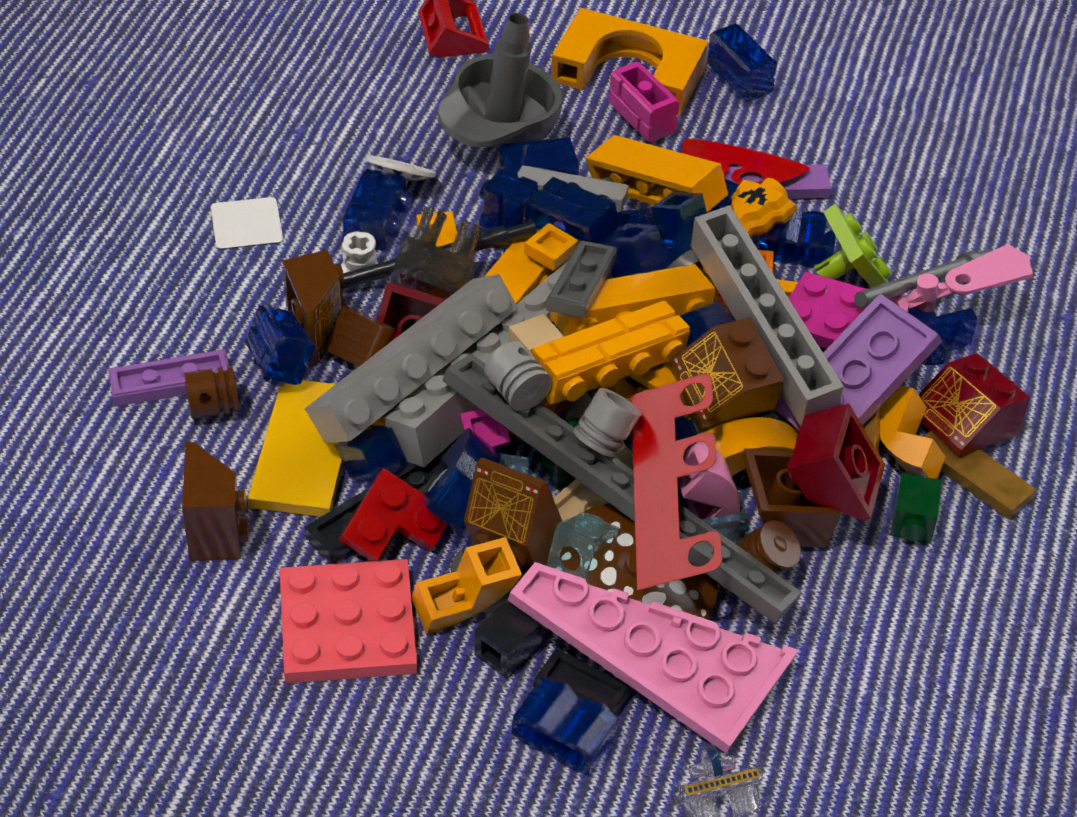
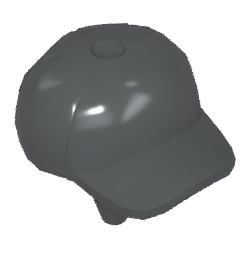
[438,13,562,149]

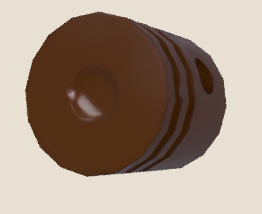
[184,365,240,419]
[735,520,801,575]

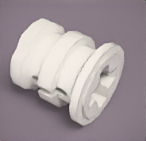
[341,231,378,273]

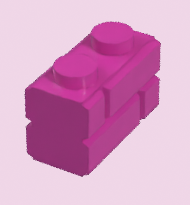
[609,62,680,142]

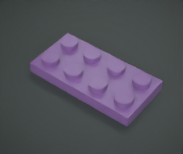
[772,293,942,432]

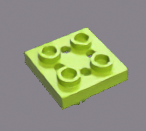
[814,204,892,288]

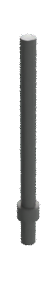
[854,249,993,307]

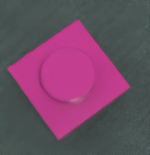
[459,408,511,455]

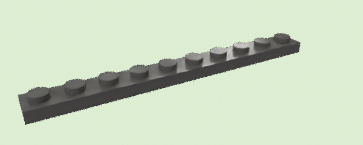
[443,354,802,624]

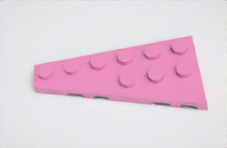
[508,562,799,753]

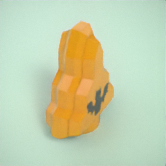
[730,178,797,238]

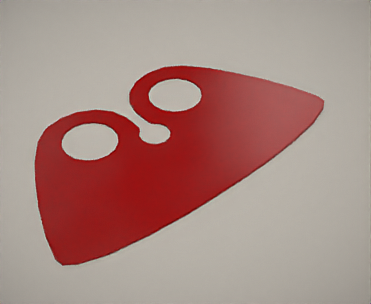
[682,139,810,184]

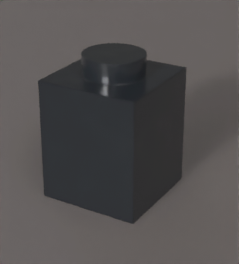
[474,600,543,679]

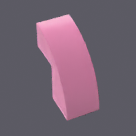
[677,442,740,537]

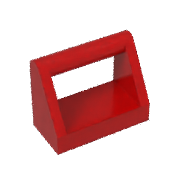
[418,0,489,58]

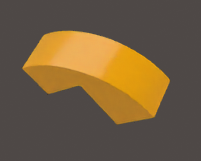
[879,386,946,479]
[700,417,798,476]
[411,537,522,635]

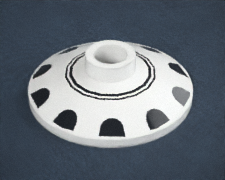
[365,155,436,188]

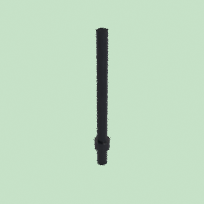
[340,220,537,290]

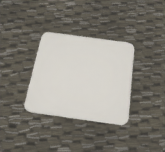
[211,197,283,249]

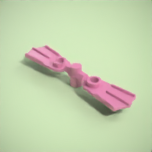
[888,244,1033,312]

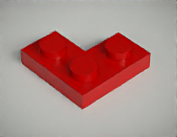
[339,468,453,562]

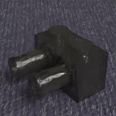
[390,207,483,298]

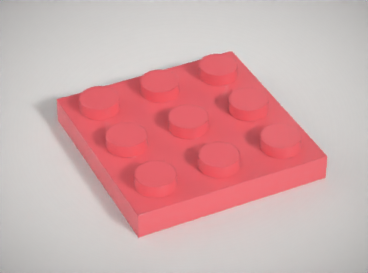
[280,559,417,683]

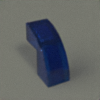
[422,427,501,533]

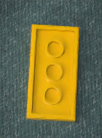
[248,378,349,517]

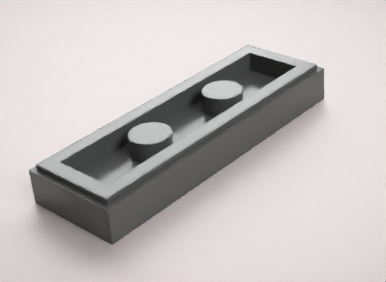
[546,241,617,318]

